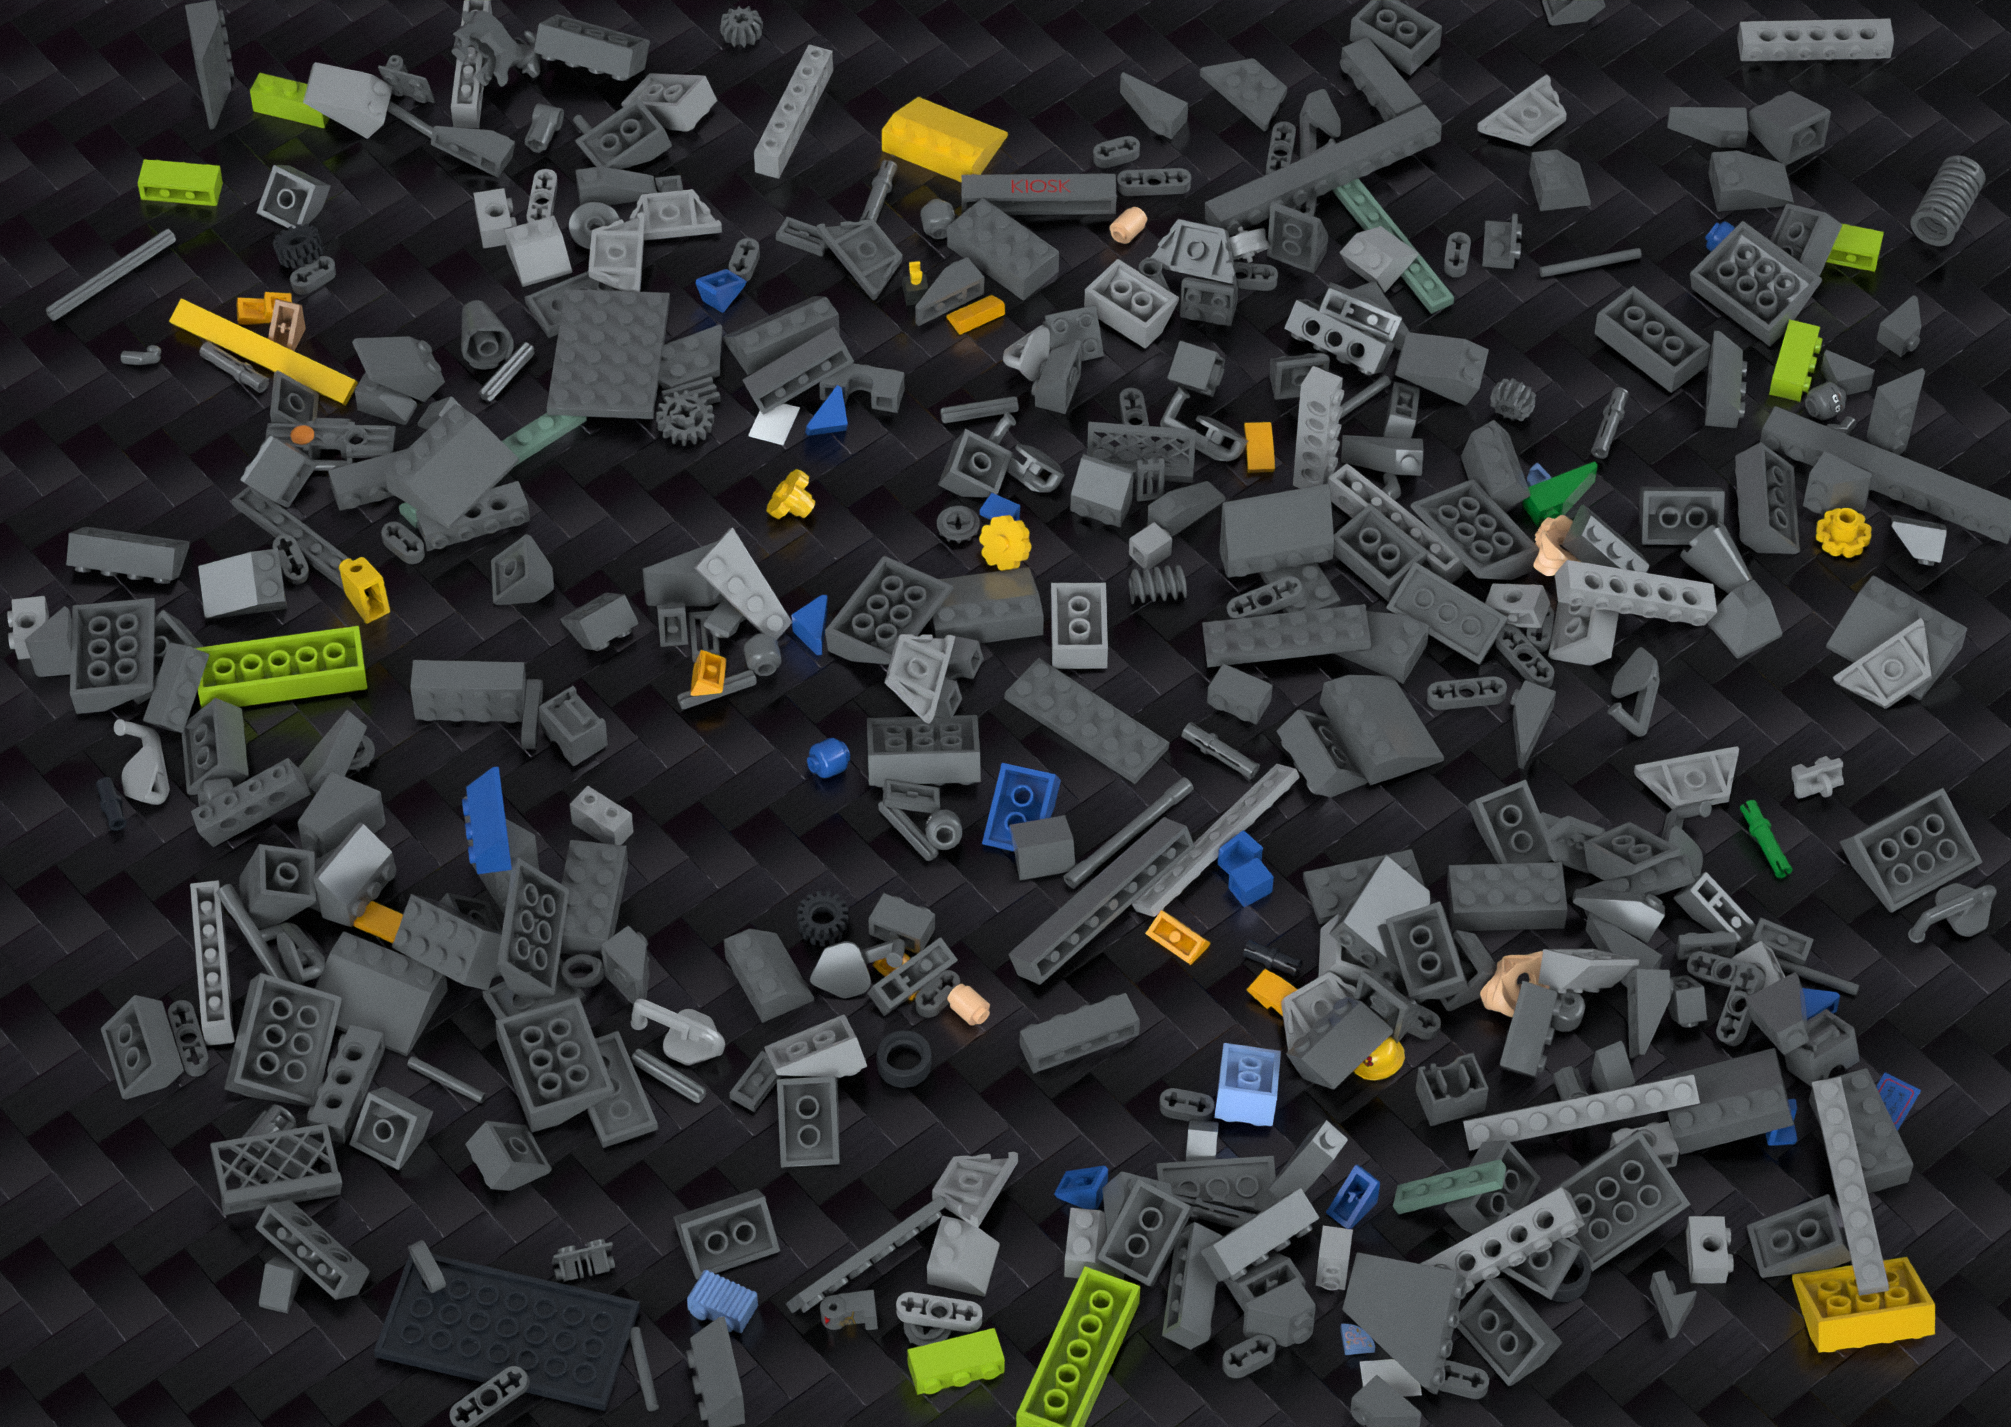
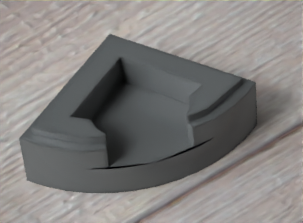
[655,175,683,193]

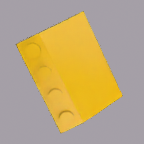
[882,97,1008,182]
[1792,1257,1935,1353]

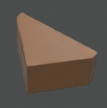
[268,299,306,351]

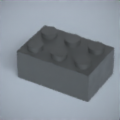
[1350,0,1442,75]

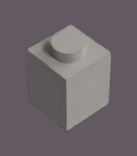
[1129,522,1172,570]

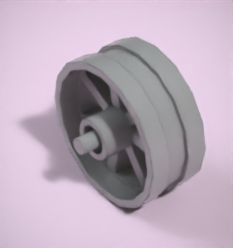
[1230,227,1270,263]

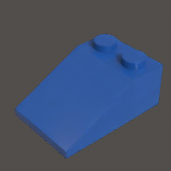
[982,763,1061,852]

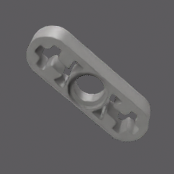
[527,169,558,223]
[896,1292,982,1332]

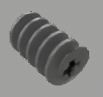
[1129,565,1187,604]

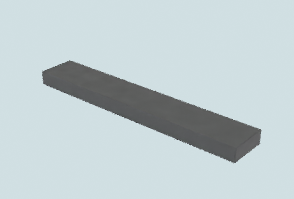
[232,486,350,590]

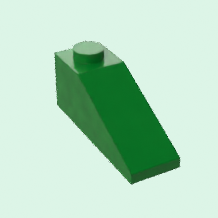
[1522,462,1598,528]

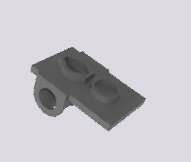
[239,1105,326,1179]

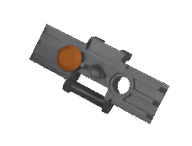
[265,418,396,471]

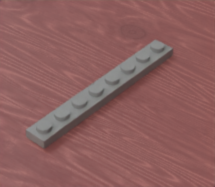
[1132,764,1300,917]
[1463,1074,1700,1150]
[1812,1077,1889,1296]

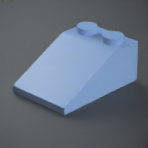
[1215,1043,1281,1126]

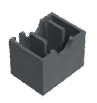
[1167,341,1225,397]
[539,686,608,766]
[1785,1009,1859,1087]
[1415,1053,1489,1126]

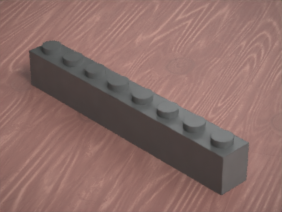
[1009,817,1195,984]

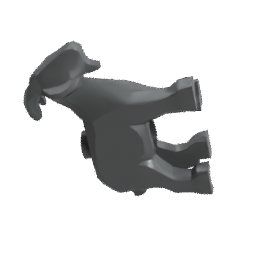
[451,10,541,87]

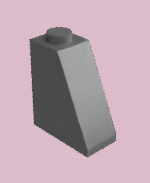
[1745,972,1809,1055]

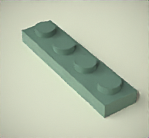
[1393,1159,1506,1214]

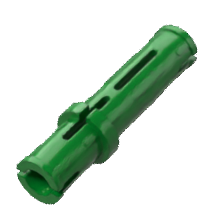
[1740,800,1793,878]

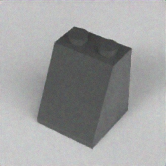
[1748,91,1831,166]
[298,772,386,860]
[239,844,316,929]

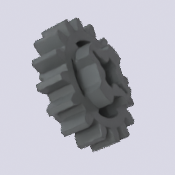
[656,390,714,446]

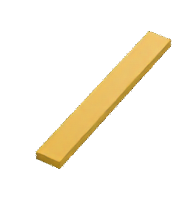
[169,299,358,406]

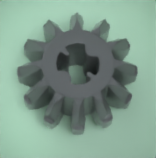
[720,6,763,48]
[1490,378,1536,421]

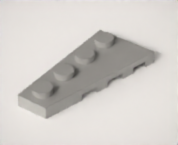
[694,528,792,640]

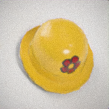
[1354,1036,1405,1081]

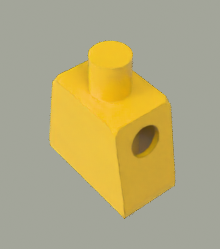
[339,557,390,624]

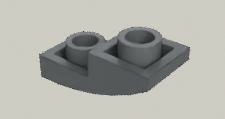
[704,598,747,638]

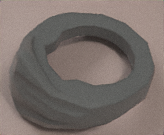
[561,954,604,988]

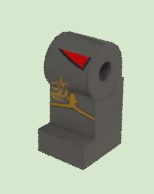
[820,1290,878,1330]

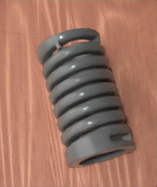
[1910,155,1986,246]

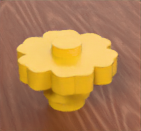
[766,469,815,519]
[1816,508,1872,558]
[979,515,1031,571]

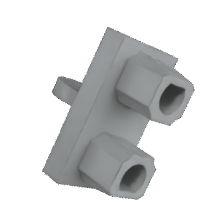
[1792,756,1844,799]

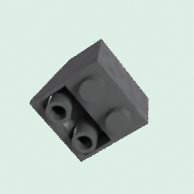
[1180,277,1238,326]
[240,435,318,508]
[1223,1251,1305,1312]

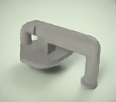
[1003,325,1050,381]
[114,719,170,805]
[631,999,725,1065]

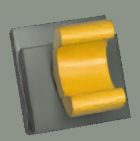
[902,261,929,306]

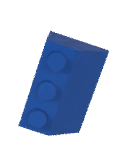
[462,766,512,874]

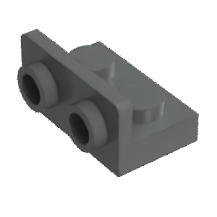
[1482,214,1522,269]

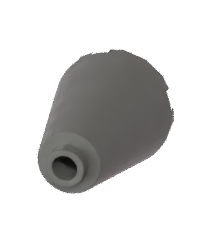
[461,300,514,369]
[1680,522,1753,594]

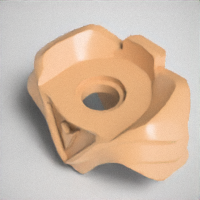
[1534,515,1581,576]
[1480,951,1549,1017]

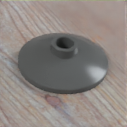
[569,202,620,249]

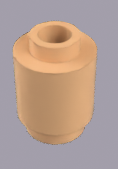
[1110,207,1147,244]
[947,984,990,1025]

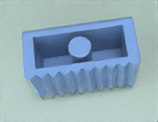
[687,1270,758,1333]

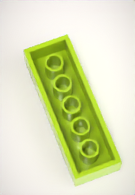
[194,626,367,709]
[1016,1266,1140,1427]

